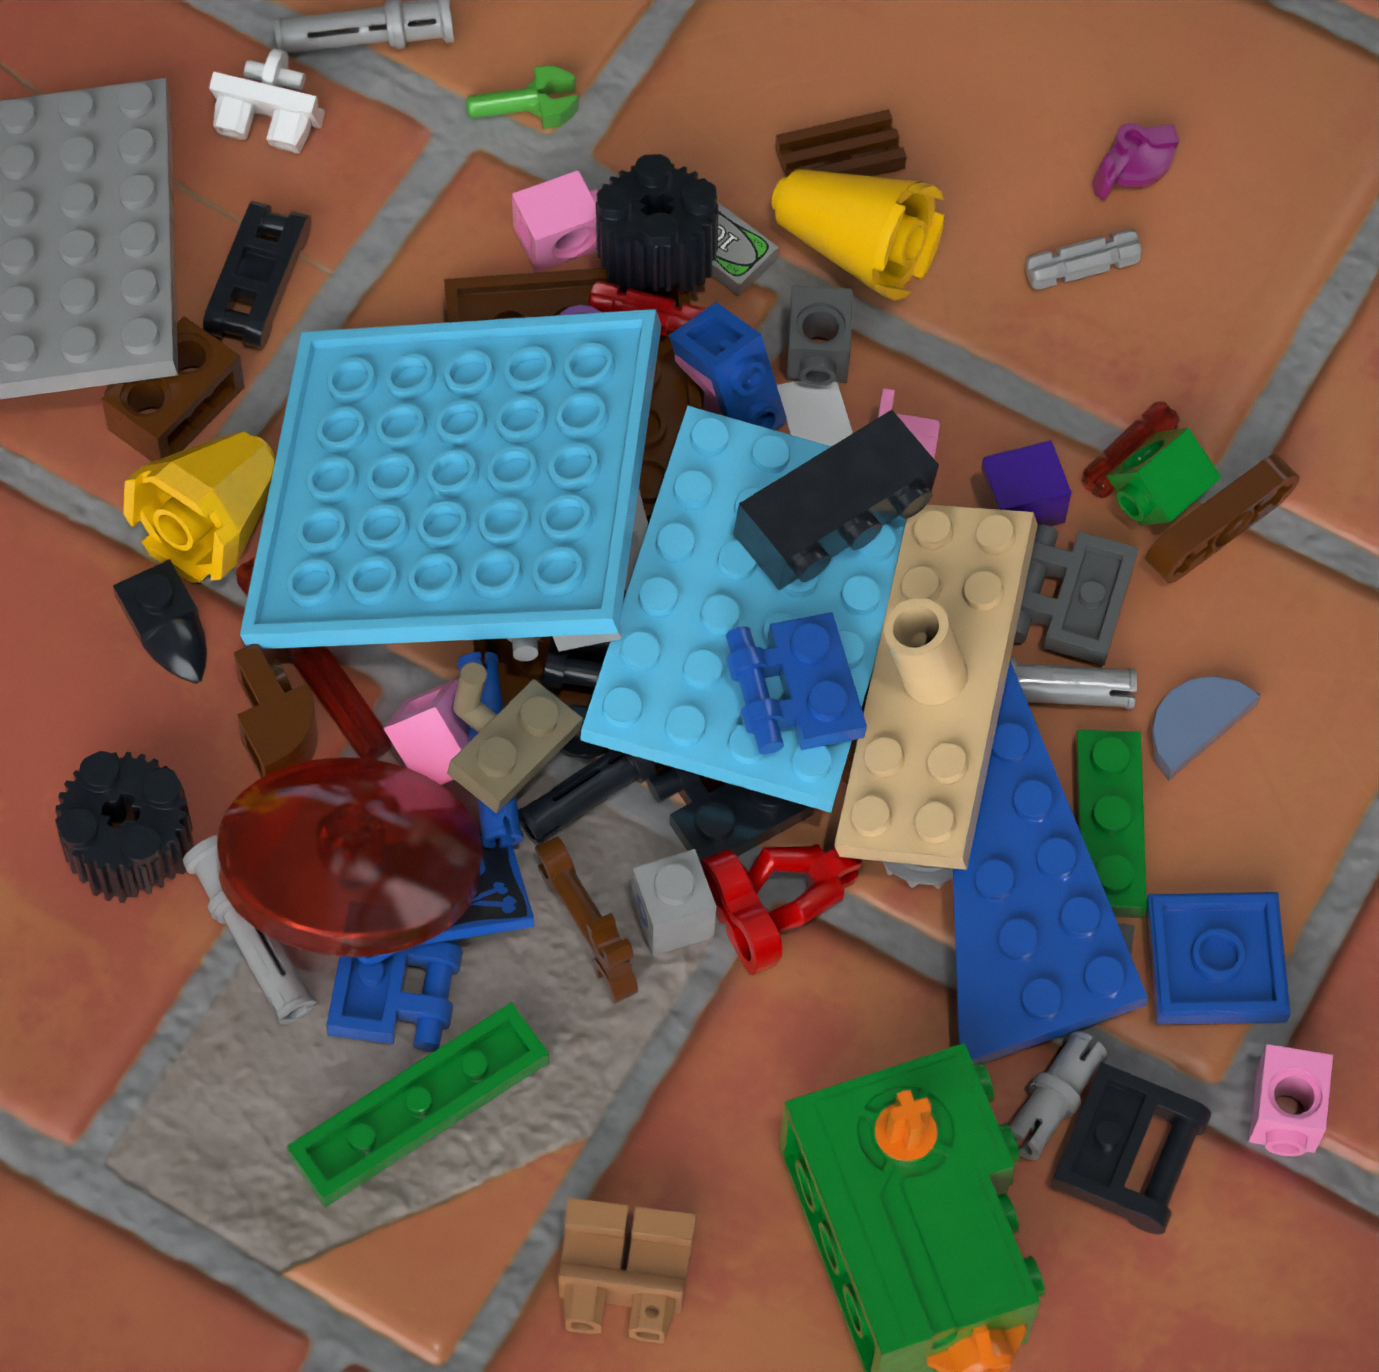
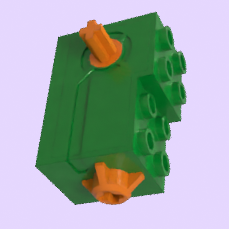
[779,1043,1045,1372]

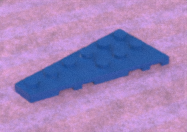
[953,661,1148,1064]

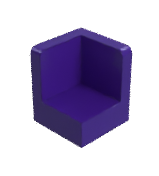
[981,440,1072,526]

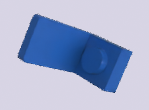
[669,302,787,431]

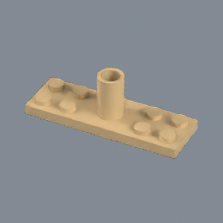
[834,504,1038,870]

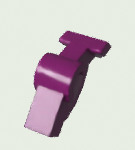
[1092,123,1179,200]

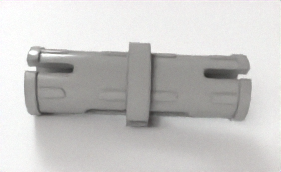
[1010,1031,1108,1160]

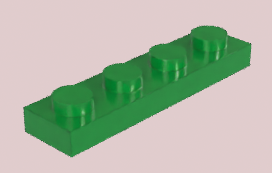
[286,1002,549,1208]

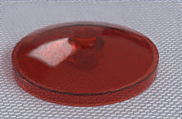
[216,757,482,957]

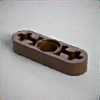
[1145,454,1300,583]

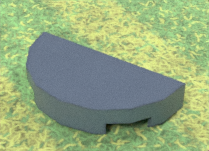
[1151,676,1261,781]

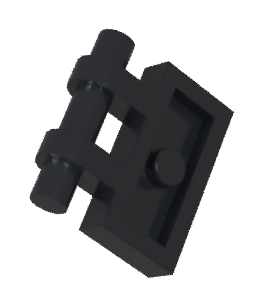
[647,765,814,861]

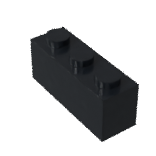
[733,410,939,590]

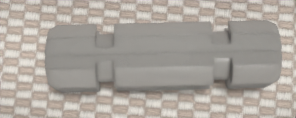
[1025,229,1142,289]

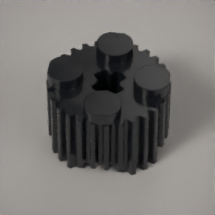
[596,154,718,292]
[55,751,194,903]

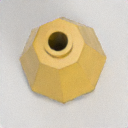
[123,431,275,583]

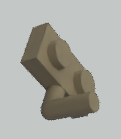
[447,662,583,814]

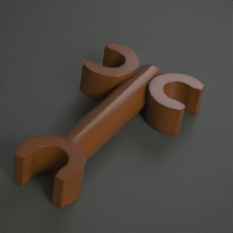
[535,836,638,1004]

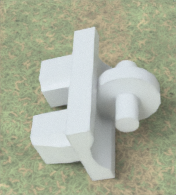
[209,49,326,153]

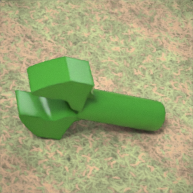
[465,65,579,129]

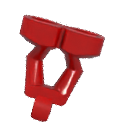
[700,844,862,975]

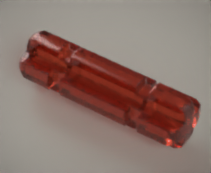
[1081,401,1180,499]

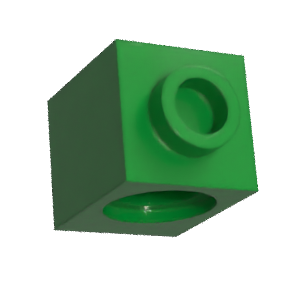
[1106,427,1222,526]

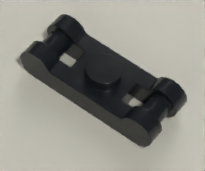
[203,201,311,348]

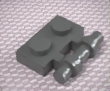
[1014,524,1139,665]

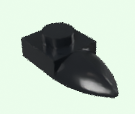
[113,559,207,684]

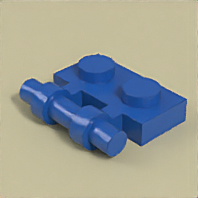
[726,612,867,754]
[326,904,463,1052]

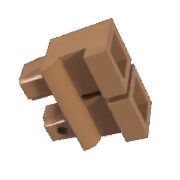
[559,1197,697,1344]

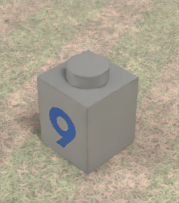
[632,849,716,956]

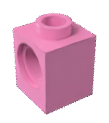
[512,170,598,273]
[1248,1044,1333,1156]

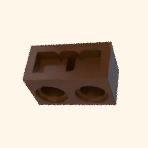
[101,316,245,462]

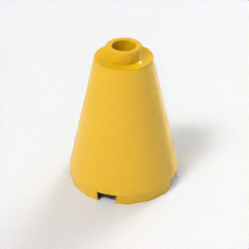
[772,169,945,301]

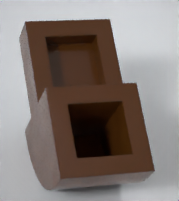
[234,644,318,794]

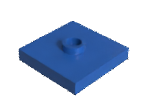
[1146,892,1291,1025]

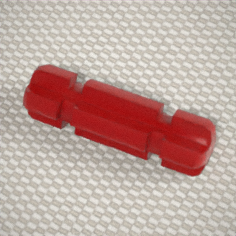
[588,281,705,336]

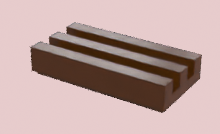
[775,109,907,177]

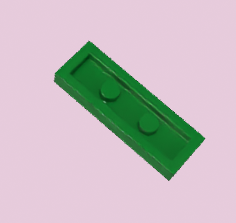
[1074,730,1147,918]

